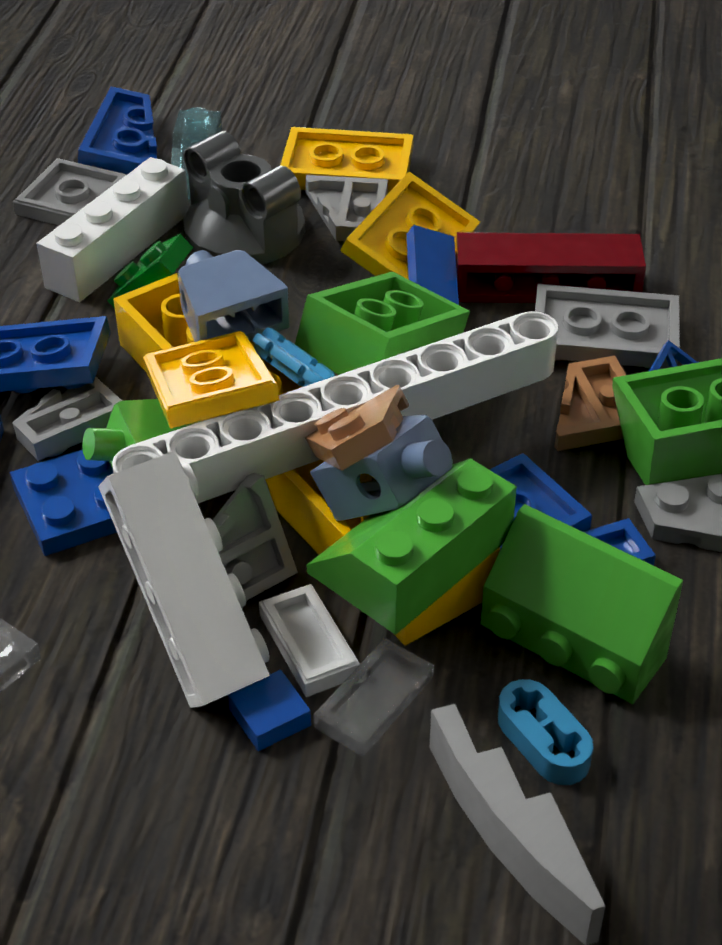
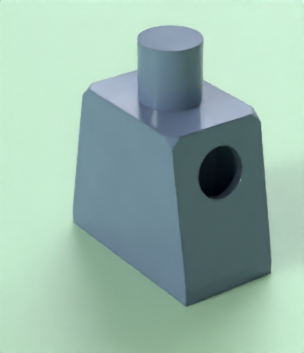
[177,250,289,342]
[310,415,453,521]

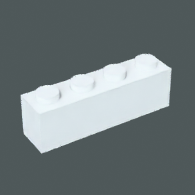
[37,157,189,302]
[98,450,270,708]

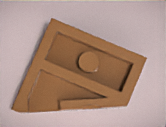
[305,385,409,471]

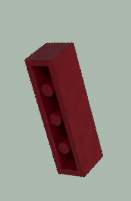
[456,232,646,303]

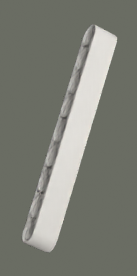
[112,311,558,503]

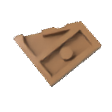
[555,356,626,451]

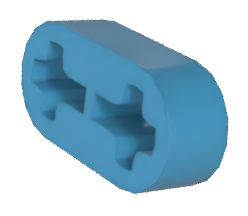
[497,679,593,785]

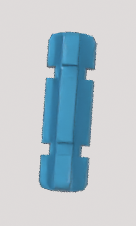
[253,328,336,387]

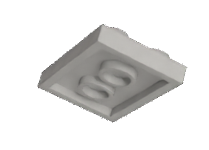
[535,284,680,369]

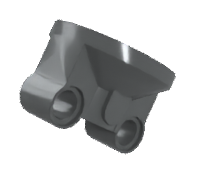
[183,131,305,265]

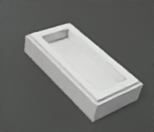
[259,584,360,697]

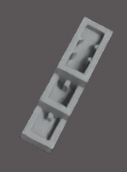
[429,704,605,945]

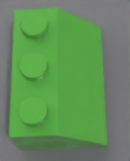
[612,358,722,485]
[307,459,517,635]
[481,504,683,704]

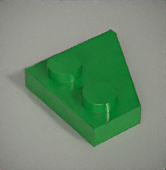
[107,234,193,308]

